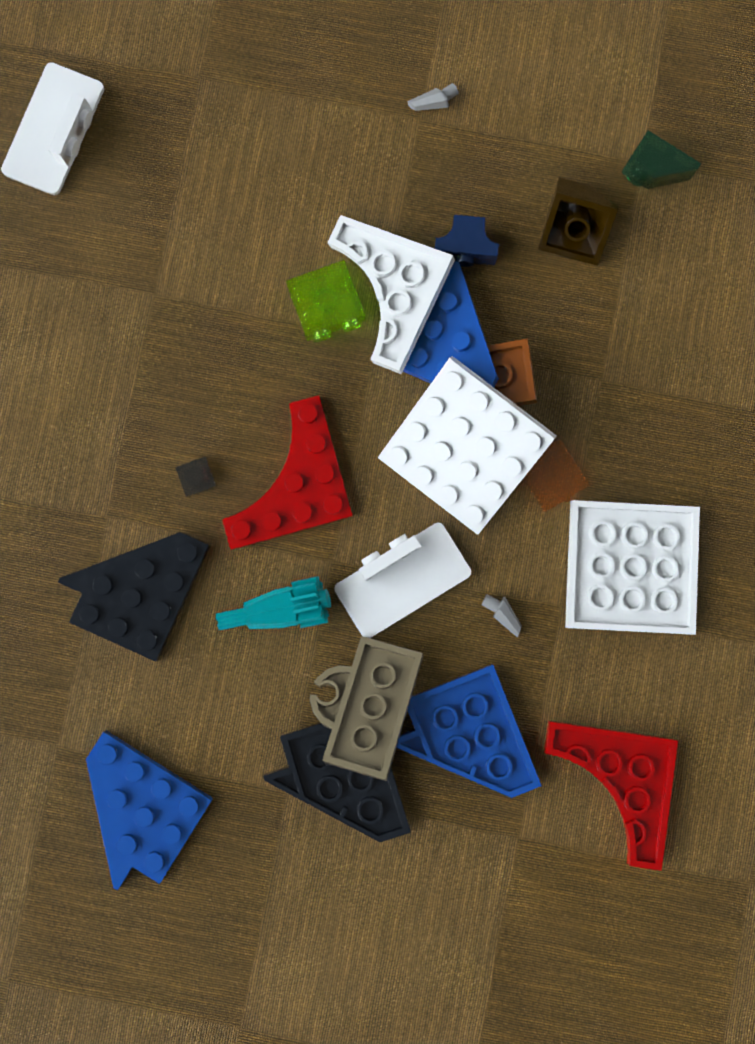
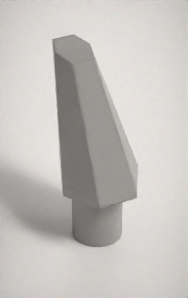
[407,83,459,111]
[481,594,522,638]

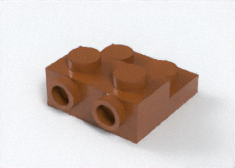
[488,338,537,406]

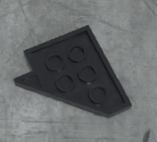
[58,532,210,662]
[263,723,411,842]

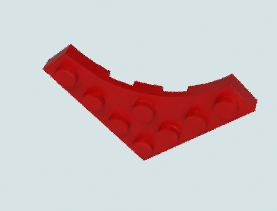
[222,395,353,550]
[544,720,678,871]

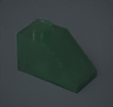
[621,130,701,189]

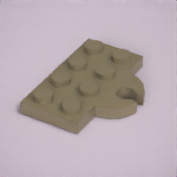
[310,636,423,781]

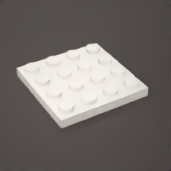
[378,356,557,535]
[565,500,700,635]

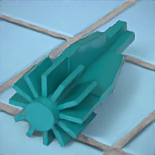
[216,576,331,630]

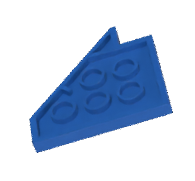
[403,261,499,387]
[397,664,542,798]
[86,730,213,891]

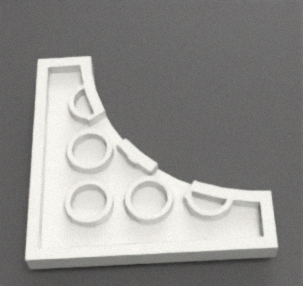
[327,215,455,374]

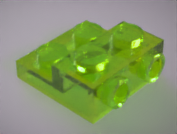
[286,260,365,342]

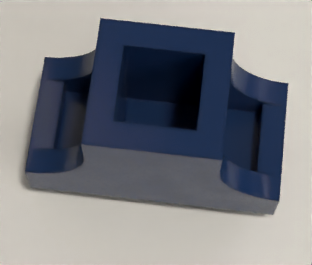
[434,215,499,267]

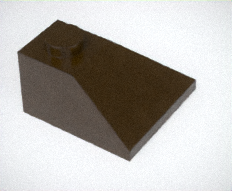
[538,177,618,266]

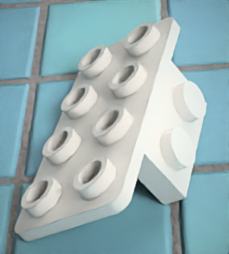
[1,63,104,195]
[334,523,471,638]

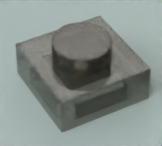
[175,457,217,498]

